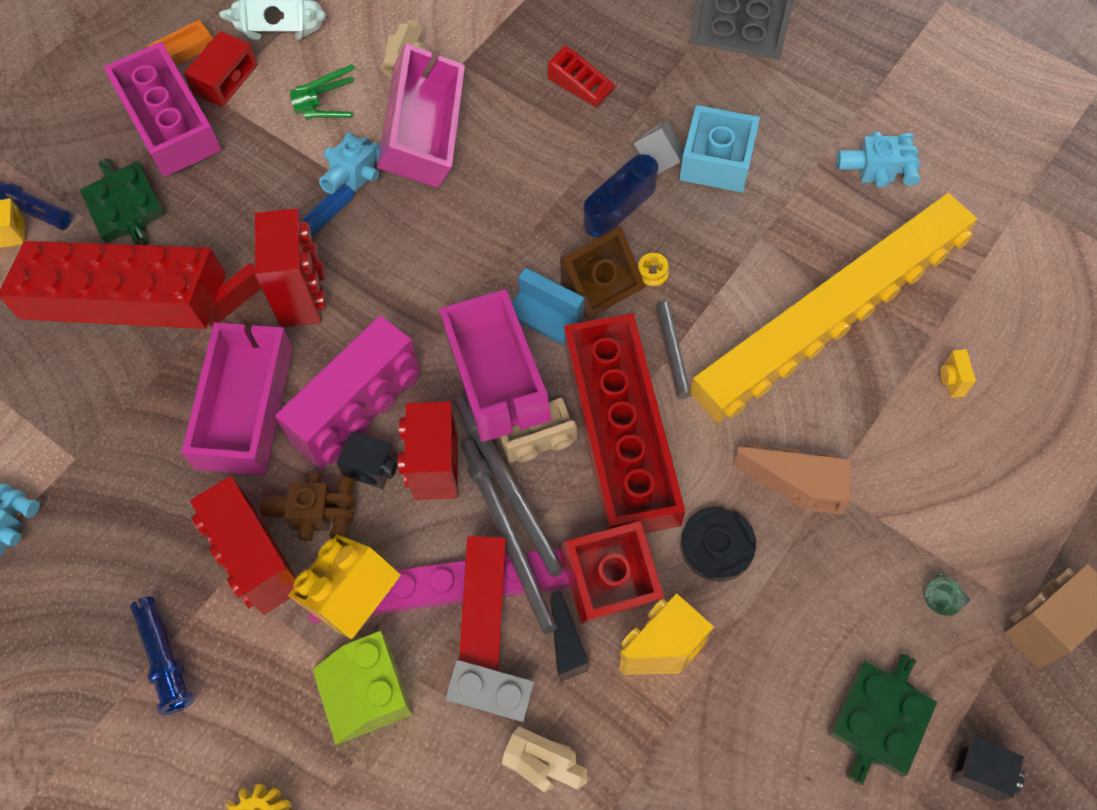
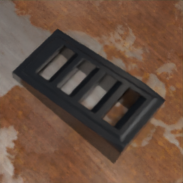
[550,590,589,682]

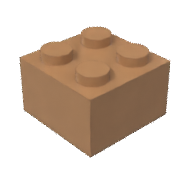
[1004,564,1097,669]

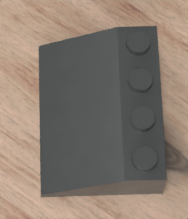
[690,0,794,60]

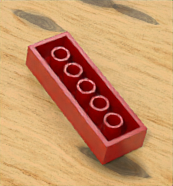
[0,241,227,329]
[564,313,686,533]

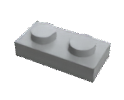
[445,660,534,722]

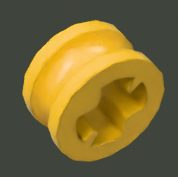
[638,253,669,286]

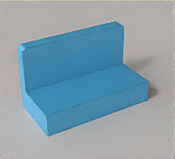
[512,268,585,345]

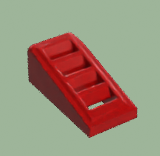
[547,45,615,108]

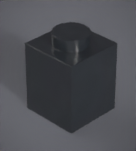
[951,736,1025,801]

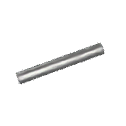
[656,301,691,399]

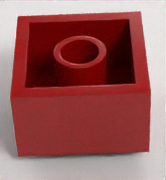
[398,401,458,500]
[559,521,664,624]

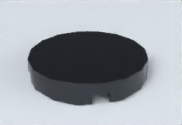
[680,506,757,582]

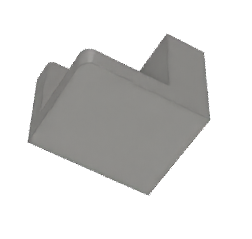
[634,120,684,176]

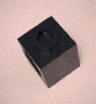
[336,431,398,489]

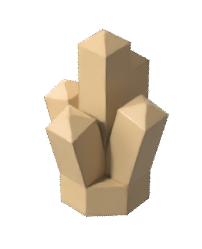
[380,20,425,78]
[502,726,588,793]

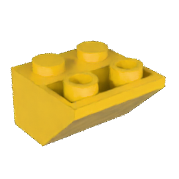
[287,534,401,640]
[619,593,714,675]

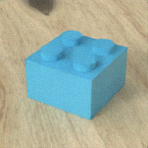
[679,105,760,193]

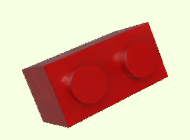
[184,31,258,107]

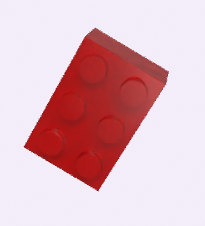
[255,208,327,327]
[189,476,296,615]

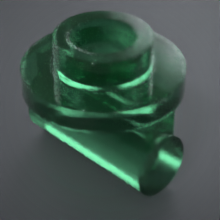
[924,571,971,616]

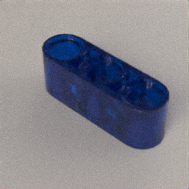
[583,154,658,237]

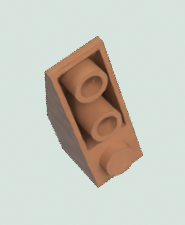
[733,444,851,514]

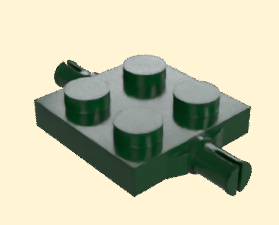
[80,158,165,245]
[828,654,937,786]

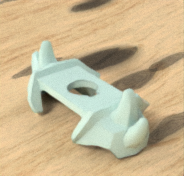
[219,0,326,40]

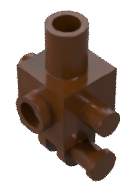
[260,473,356,541]

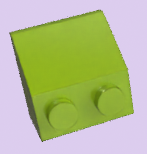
[312,631,413,745]

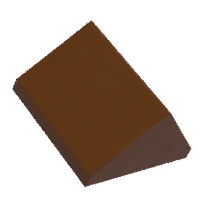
[560,226,645,319]

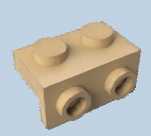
[499,398,577,463]

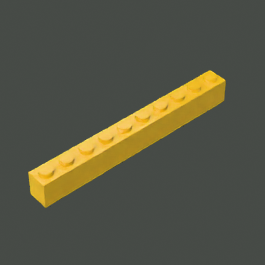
[690,193,978,424]

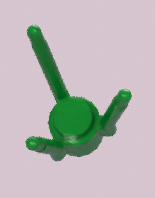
[290,64,355,120]

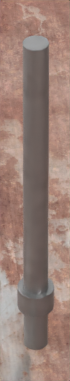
[454,394,565,577]
[461,439,557,634]

